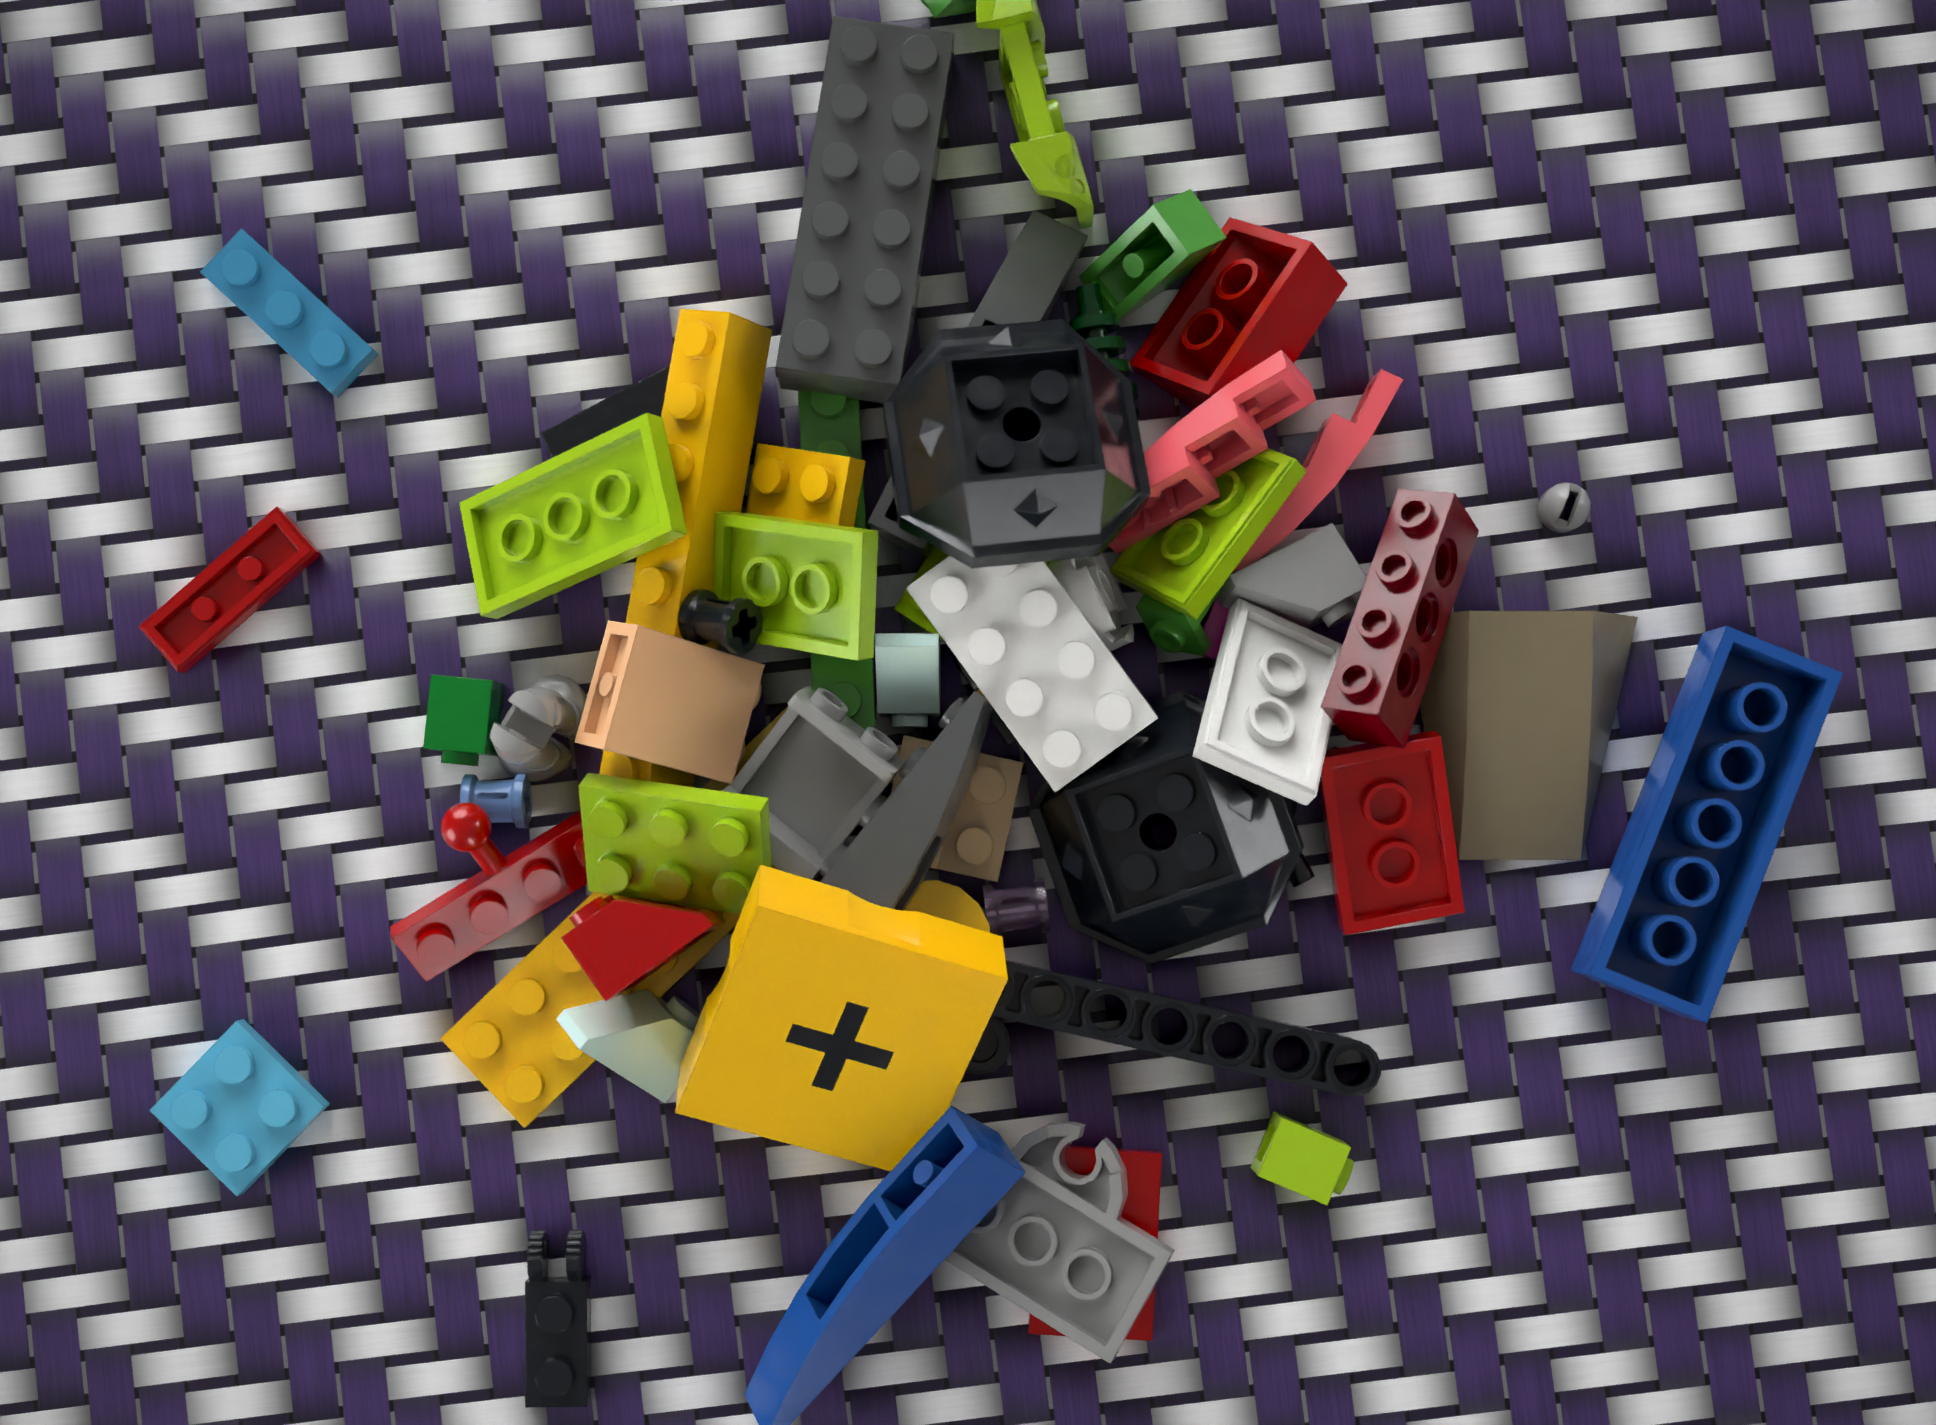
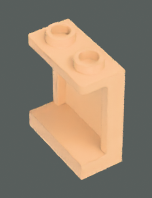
[575,620,765,785]

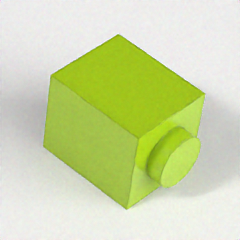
[1250,1111,1354,1205]

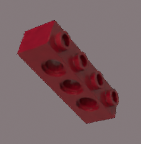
[1321,489,1479,748]

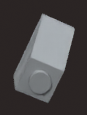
[1216,523,1367,629]

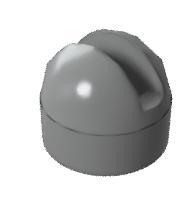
[1538,482,1591,533]

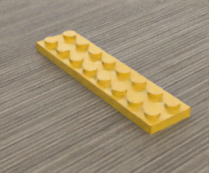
[440,706,789,1128]

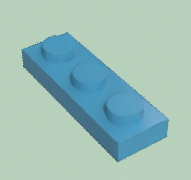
[200,228,379,398]

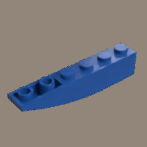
[744,1105,1026,1425]

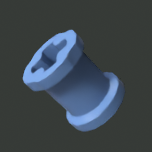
[460,774,532,828]

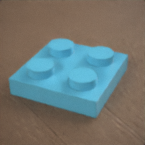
[149,1019,330,1196]

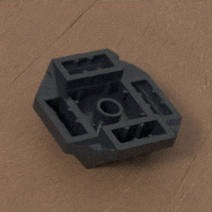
[883,319,1151,569]
[1028,690,1304,964]

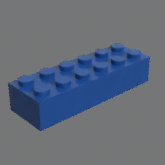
[1570,626,1843,1023]

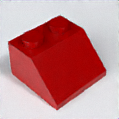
[561,895,726,1002]

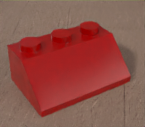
[1130,217,1347,409]

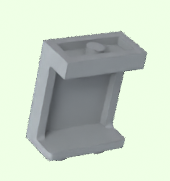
[722,685,905,880]

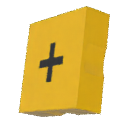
[675,865,1008,1172]

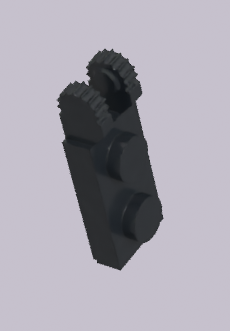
[525,1230,591,1408]

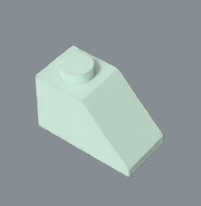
[875,633,941,728]
[556,989,700,1103]

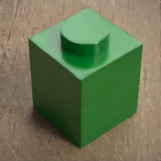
[423,674,505,766]

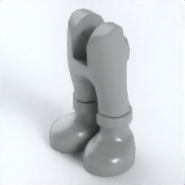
[490,674,587,782]

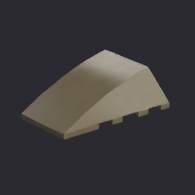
[1419,611,1638,860]

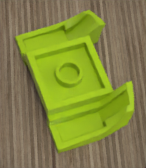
[976,0,1094,228]

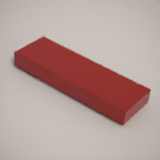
[138,506,322,673]

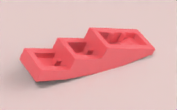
[1108,350,1316,554]
[1231,369,1404,574]

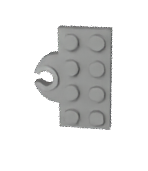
[944,1122,1175,1363]

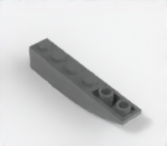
[868,210,1088,559]
[819,690,994,910]

